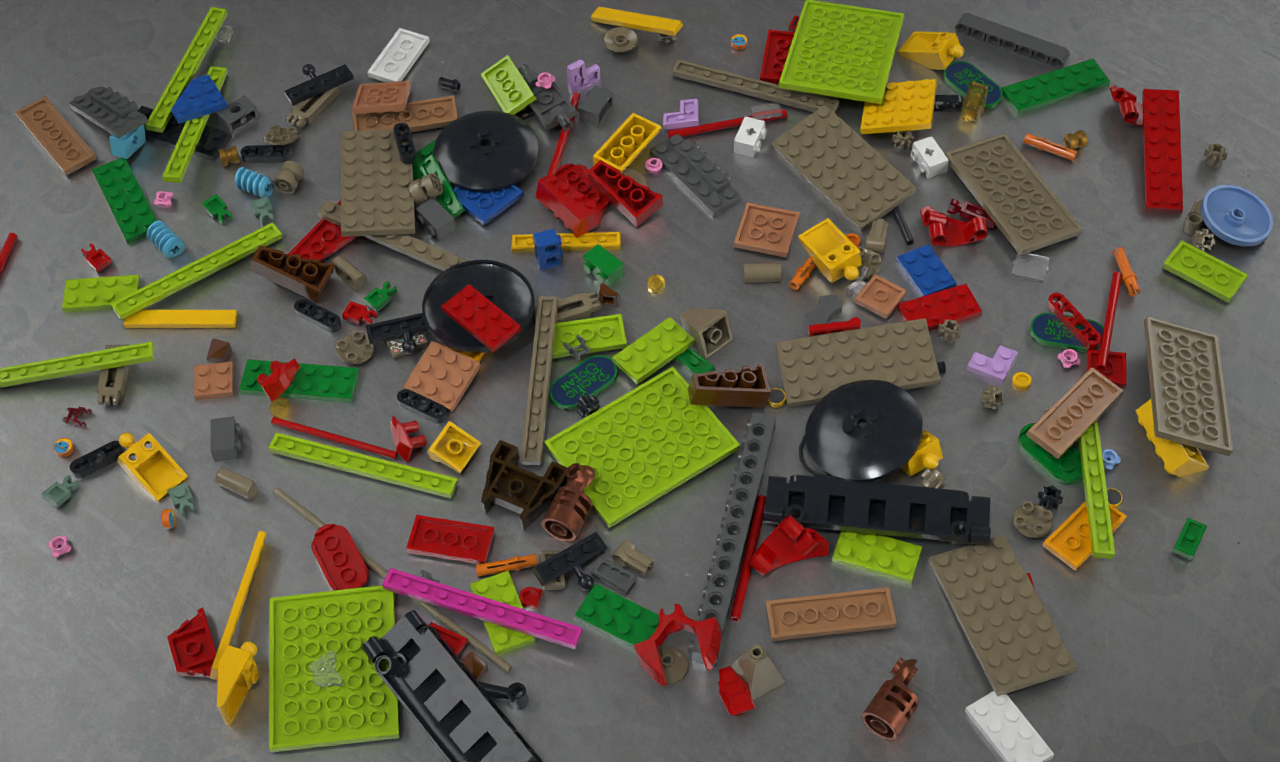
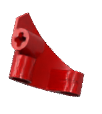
[1110,85,1143,127]
[920,206,988,247]
[748,515,829,576]

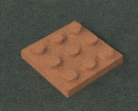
[352,81,411,115]
[734,202,800,258]
[403,341,481,413]

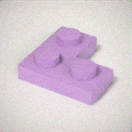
[567,59,601,95]
[663,98,699,130]
[967,345,1018,384]

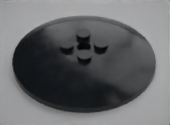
[433,111,539,192]
[422,260,535,353]
[805,380,923,482]

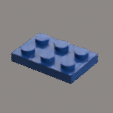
[896,244,957,297]

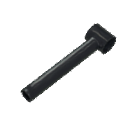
[478,681,528,710]

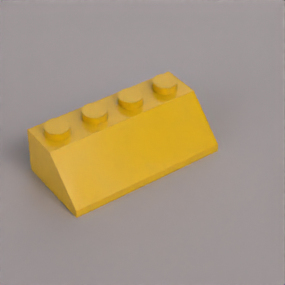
[593,113,662,173]
[1135,399,1209,477]

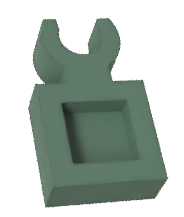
[251,196,274,226]
[42,475,79,508]
[168,483,196,518]

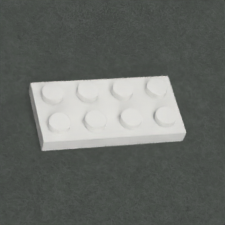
[367,28,430,82]
[965,691,1054,762]

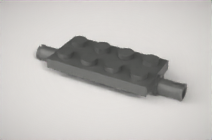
[518,64,578,131]

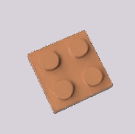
[855,274,907,320]
[194,361,234,401]

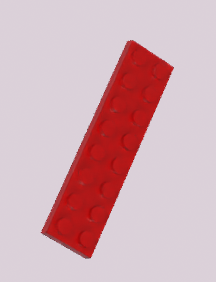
[1142,89,1183,213]

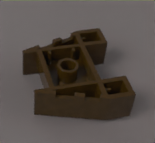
[481,440,568,530]

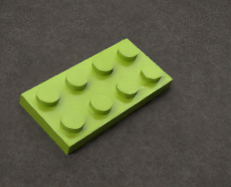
[480,55,537,115]
[1162,240,1248,303]
[62,274,140,313]
[552,314,627,359]
[612,317,695,384]
[832,531,922,584]
[469,571,536,655]

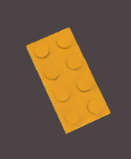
[1043,501,1127,571]

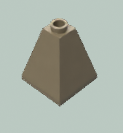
[680,308,733,360]
[731,644,785,702]

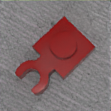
[81,243,112,273]
[342,301,378,325]

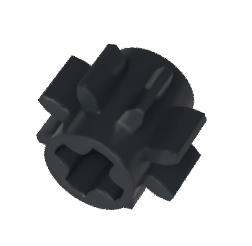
[576,395,600,417]
[1037,485,1063,510]

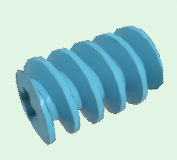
[235,167,274,198]
[147,220,185,258]

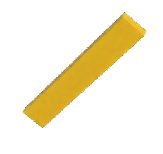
[590,7,683,36]
[512,232,621,253]
[124,310,238,328]

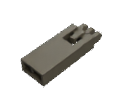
[286,86,341,128]
[532,292,602,325]
[97,344,130,405]

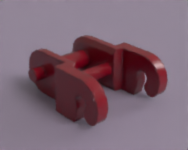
[63,406,92,428]

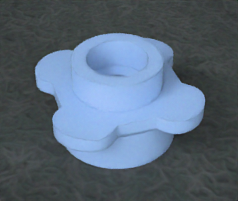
[1102,449,1121,470]

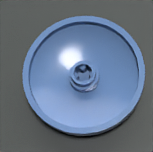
[1200,185,1273,247]

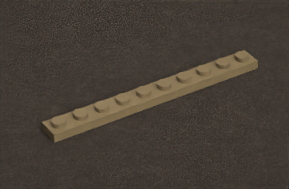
[672,59,840,114]
[317,200,467,271]
[521,296,558,465]

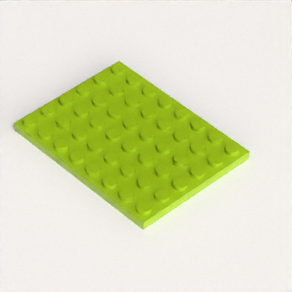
[779,0,904,104]
[544,367,740,528]
[269,585,400,753]

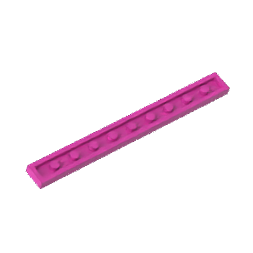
[382,568,583,649]

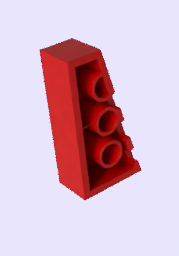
[587,160,663,227]
[536,174,603,238]

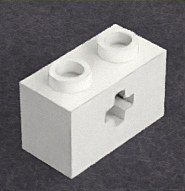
[734,116,767,158]
[911,136,949,179]

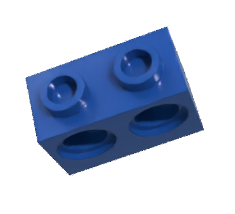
[533,229,563,270]

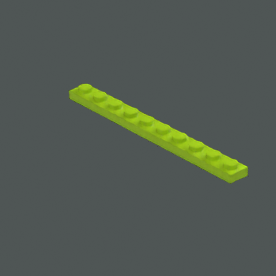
[145,7,228,133]
[162,66,228,183]
[111,222,283,320]
[0,341,155,388]
[1078,419,1115,559]
[268,432,458,499]

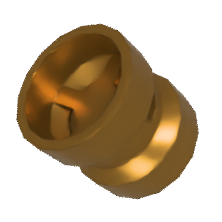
[1063,130,1088,150]
[219,146,240,166]

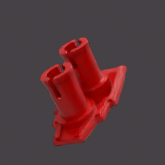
[257,358,300,402]
[390,416,427,463]
[718,666,755,717]

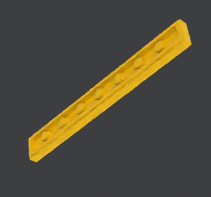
[210,530,266,680]

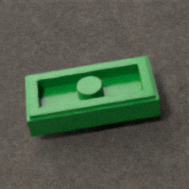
[1172,518,1207,560]

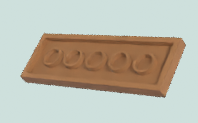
[352,95,458,132]
[15,96,97,176]
[1026,368,1124,459]
[766,587,897,642]

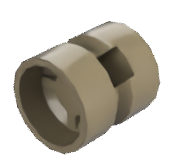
[273,161,304,194]
[409,173,443,204]

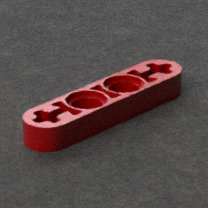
[1047,292,1101,350]

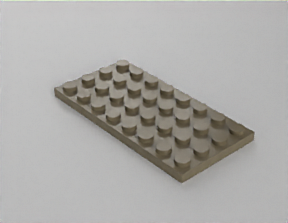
[771,104,917,232]
[341,129,415,237]
[945,133,1083,255]
[1144,316,1233,456]
[776,318,941,408]
[928,534,1077,696]

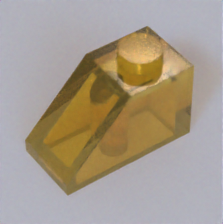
[960,81,988,125]

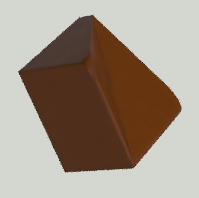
[599,283,620,306]
[206,338,232,363]
[461,651,488,681]

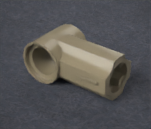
[1183,200,1204,236]
[865,218,888,254]
[611,540,655,576]

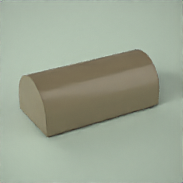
[333,256,367,292]
[744,263,781,283]
[215,467,259,500]

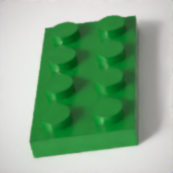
[574,583,659,649]

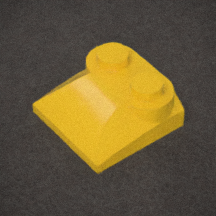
[427,421,481,473]

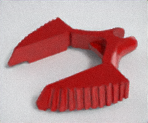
[633,604,722,686]

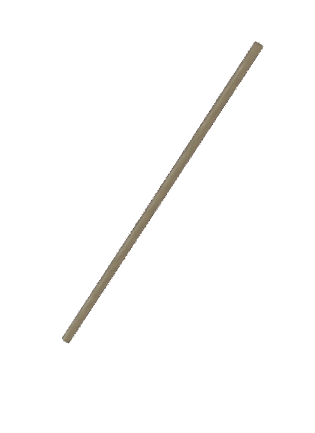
[273,487,513,673]

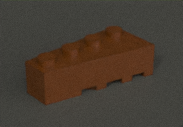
[250,246,335,303]
[688,363,771,407]

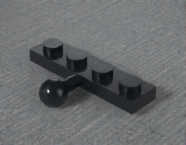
[284,64,354,106]
[365,313,429,354]
[532,531,608,591]

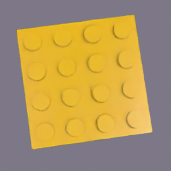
[860,79,937,134]

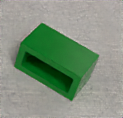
[582,244,625,287]

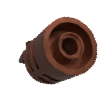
[541,463,595,542]
[861,657,919,740]

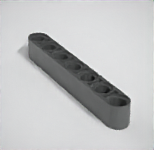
[955,13,1070,69]

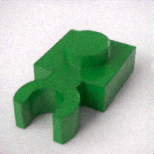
[202,194,232,225]
[363,281,397,312]

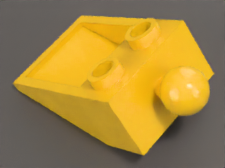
[897,31,964,70]
[798,218,862,283]
[901,429,943,476]
[117,432,188,502]
[217,641,259,727]

